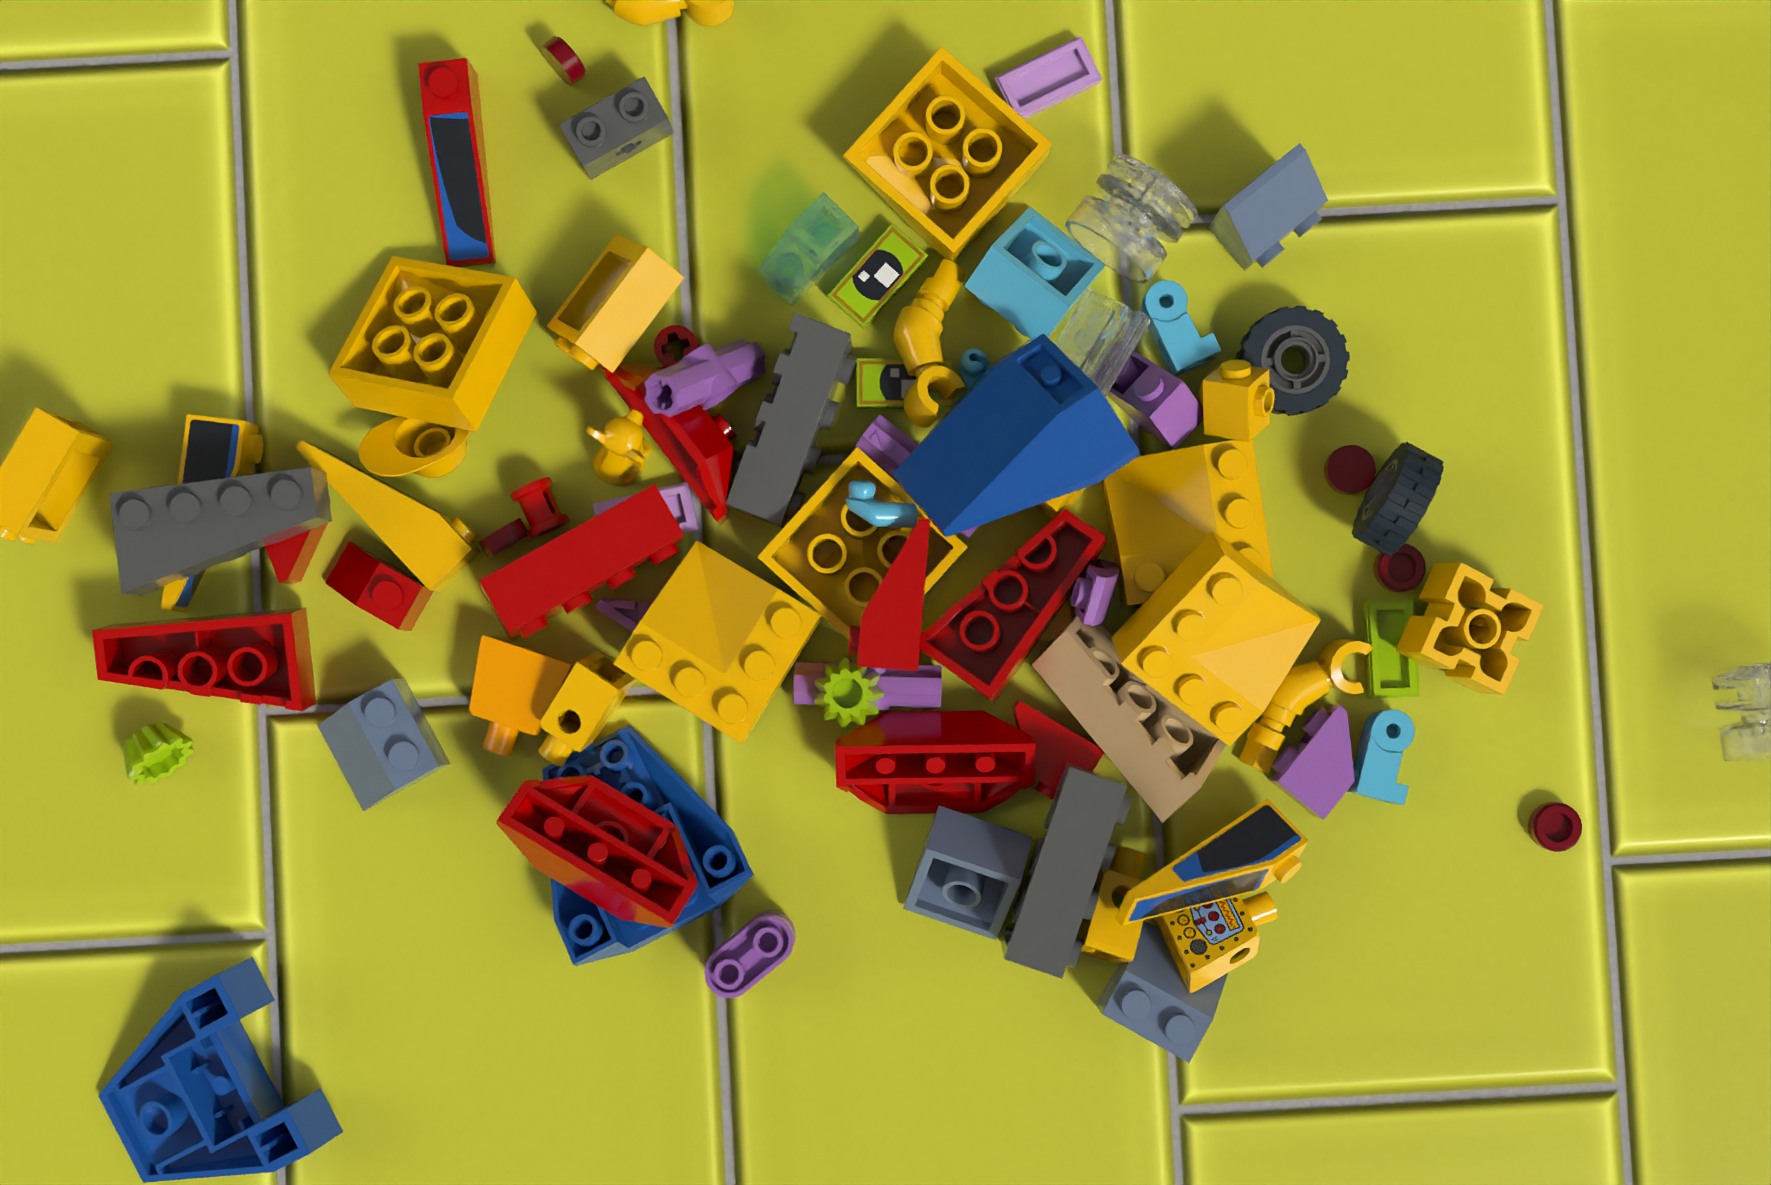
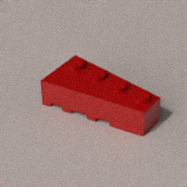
[479,484,684,642]
[920,509,1107,703]
[92,607,317,712]

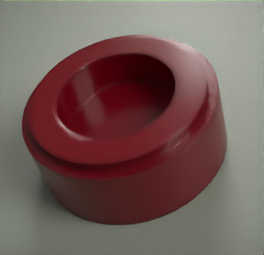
[541,36,586,86]
[1324,445,1376,495]
[478,517,528,558]
[1373,544,1426,593]
[1528,802,1582,852]

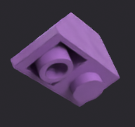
[1091,344,1204,450]
[1269,705,1355,820]

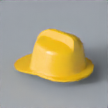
[358,416,471,478]

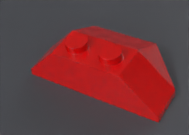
[597,362,737,525]
[835,710,1036,814]
[496,775,698,928]

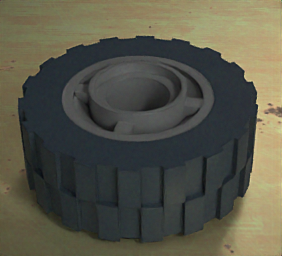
[1236,306,1350,416]
[1352,442,1444,556]

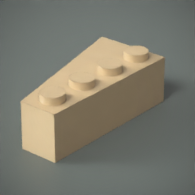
[1032,615,1227,823]

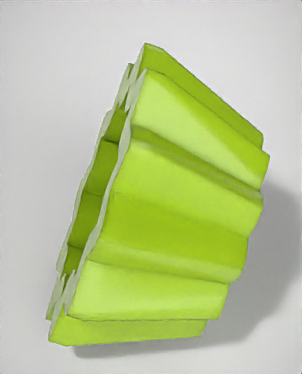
[814,657,885,728]
[123,721,194,786]

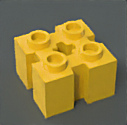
[1395,562,1544,695]

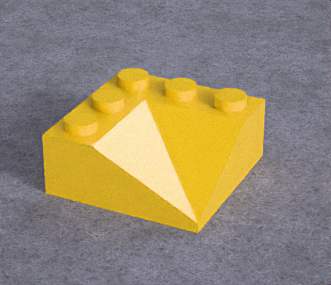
[843,46,1052,262]
[328,256,537,432]
[1102,439,1274,608]
[757,447,968,640]
[1111,531,1321,747]
[613,541,822,744]

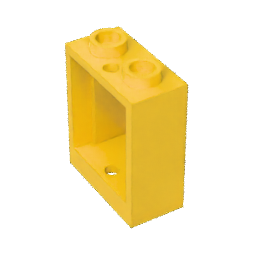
[546,234,685,373]
[0,407,115,545]

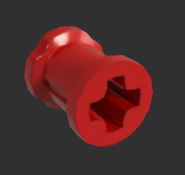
[654,325,700,368]
[510,477,570,539]

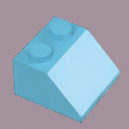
[964,207,1106,339]

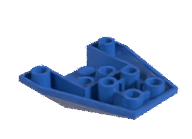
[892,333,1140,538]
[542,725,754,966]

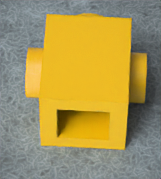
[1199,360,1275,442]

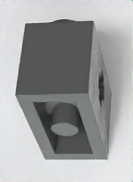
[559,76,674,180]

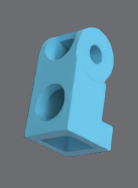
[1141,280,1221,376]
[1347,710,1415,805]

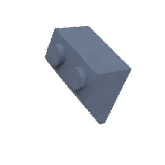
[1208,143,1328,271]
[317,679,451,811]
[903,806,1032,940]
[1096,921,1228,1063]

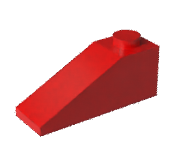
[848,518,930,671]

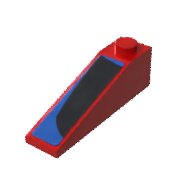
[418,58,496,267]

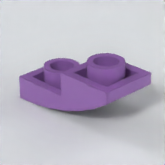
[1071,558,1119,626]

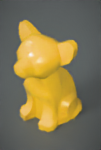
[586,409,652,487]

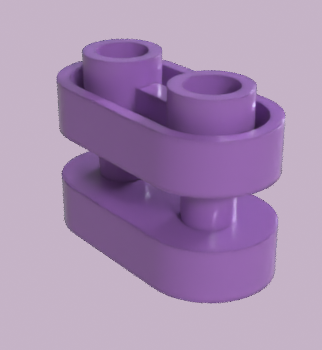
[705,910,796,998]

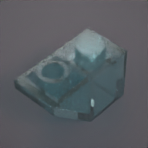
[757,192,859,306]

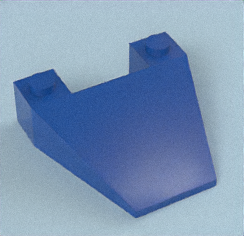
[98,957,343,1183]

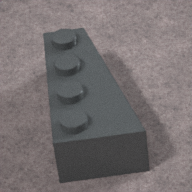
[726,312,857,528]
[109,467,332,596]
[1001,762,1132,979]

